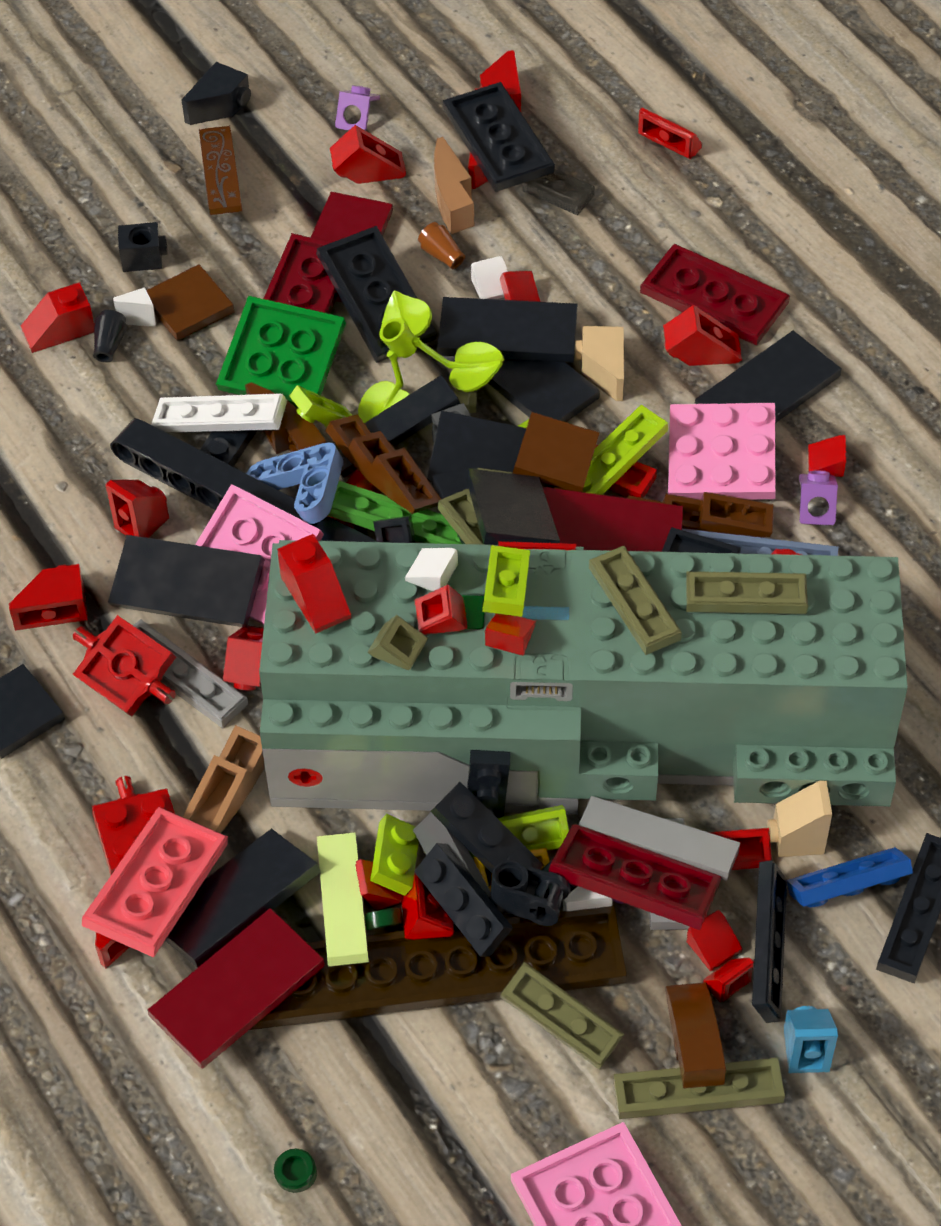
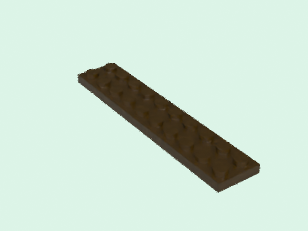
[250,905,627,1030]

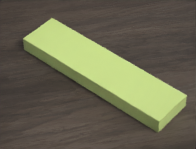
[317,832,369,967]

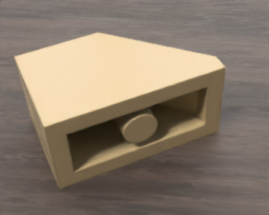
[575,326,624,401]
[767,781,832,857]

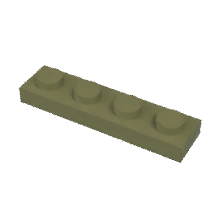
[613,1058,785,1119]

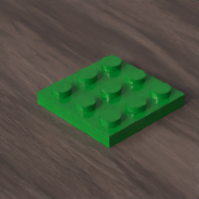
[216,296,346,409]

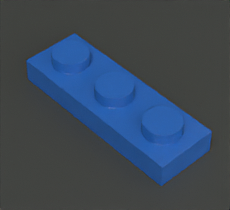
[786,847,913,907]

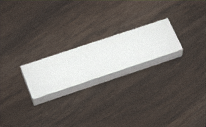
[151,394,287,432]

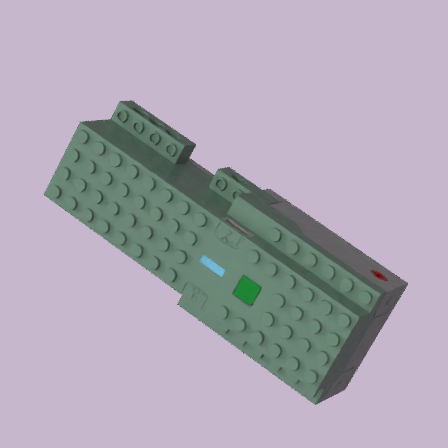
[259,540,908,815]

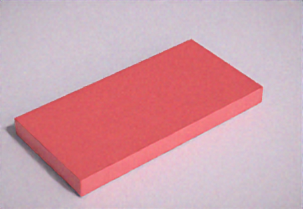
[82,807,228,957]

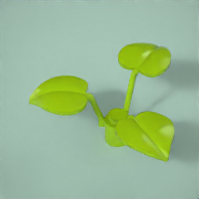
[358,290,504,423]

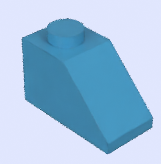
[784,1006,838,1073]

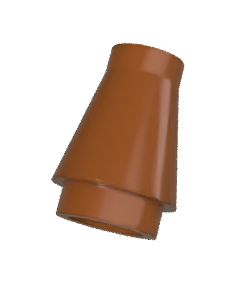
[418,222,466,270]

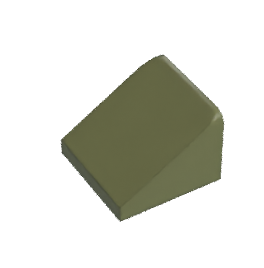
[367,615,428,670]

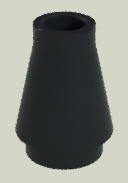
[93,310,128,362]

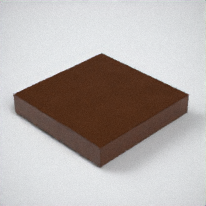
[146,264,235,341]
[512,412,599,492]

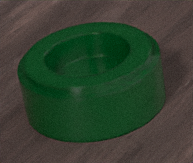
[364,907,404,931]
[274,1148,317,1193]

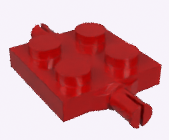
[73,615,176,717]
[92,776,175,875]

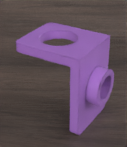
[335,85,380,131]
[799,471,838,525]

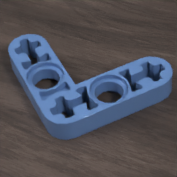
[246,442,343,524]

